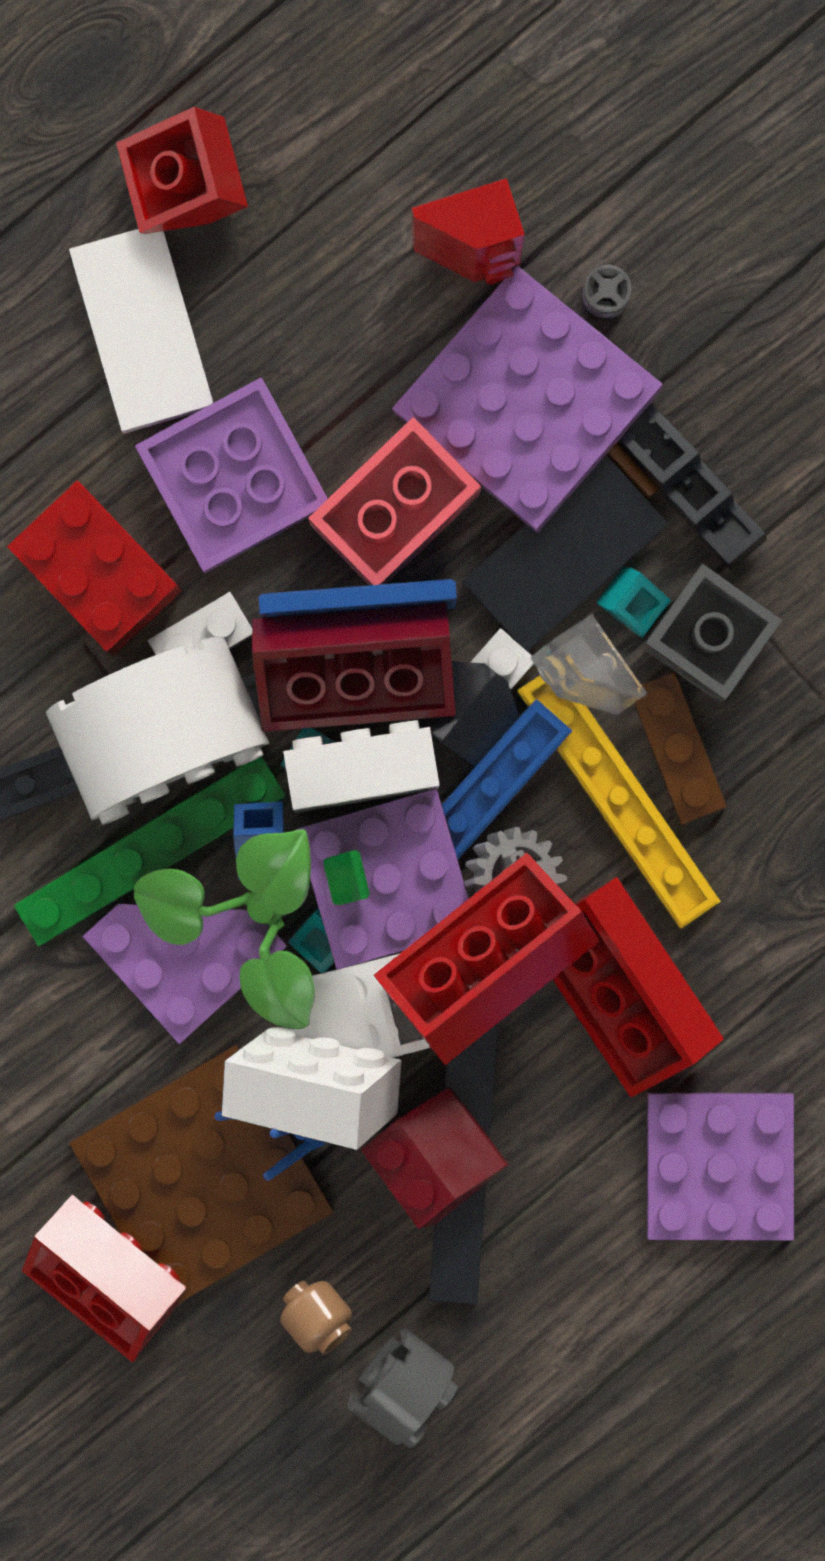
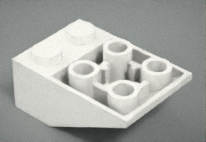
[289,952,430,1058]

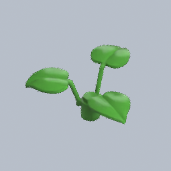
[133,829,315,1029]

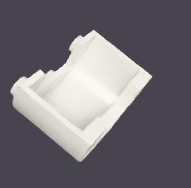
[46,637,270,825]

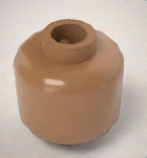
[280,1281,352,1355]

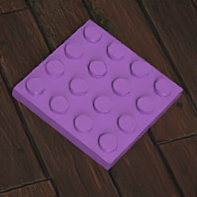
[392,265,663,533]

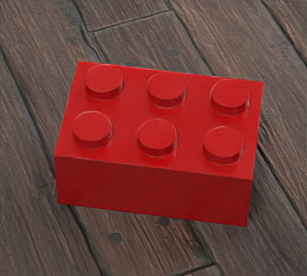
[7,480,182,656]

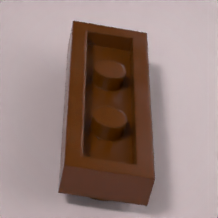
[629,672,727,824]

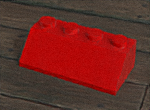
[373,853,599,1065]
[552,877,724,1097]

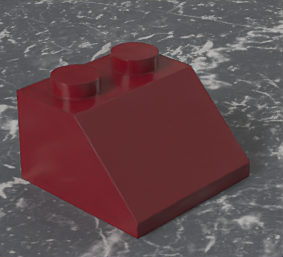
[361,1087,509,1229]

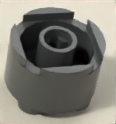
[347,1329,458,1448]

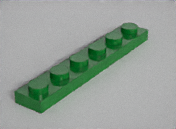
[13,756,286,946]

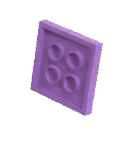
[135,377,328,574]
[296,789,469,970]
[647,1092,794,1240]

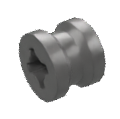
[582,265,632,320]

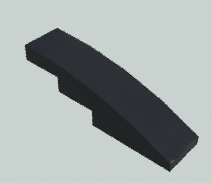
[617,403,767,571]

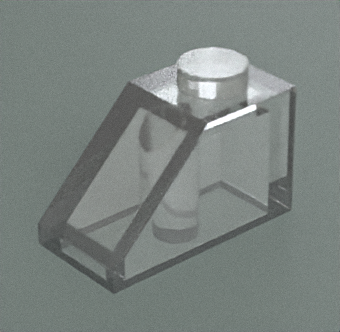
[530,614,647,715]

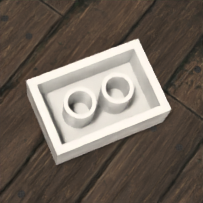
[283,720,440,813]
[222,1027,401,1150]

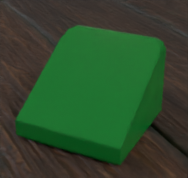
[323,850,370,905]

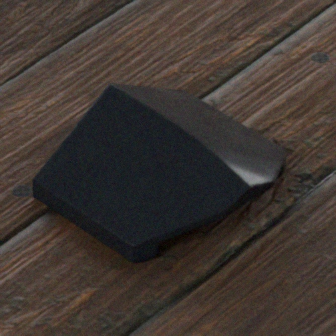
[414,661,520,767]

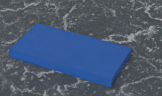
[259,579,457,618]

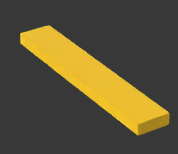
[517,664,721,929]

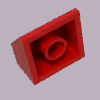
[116,107,248,234]

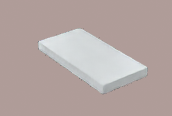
[69,229,213,434]

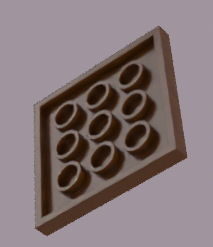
[69,1044,334,1304]

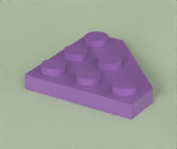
[83,904,287,1044]

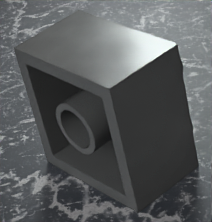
[642,564,782,704]

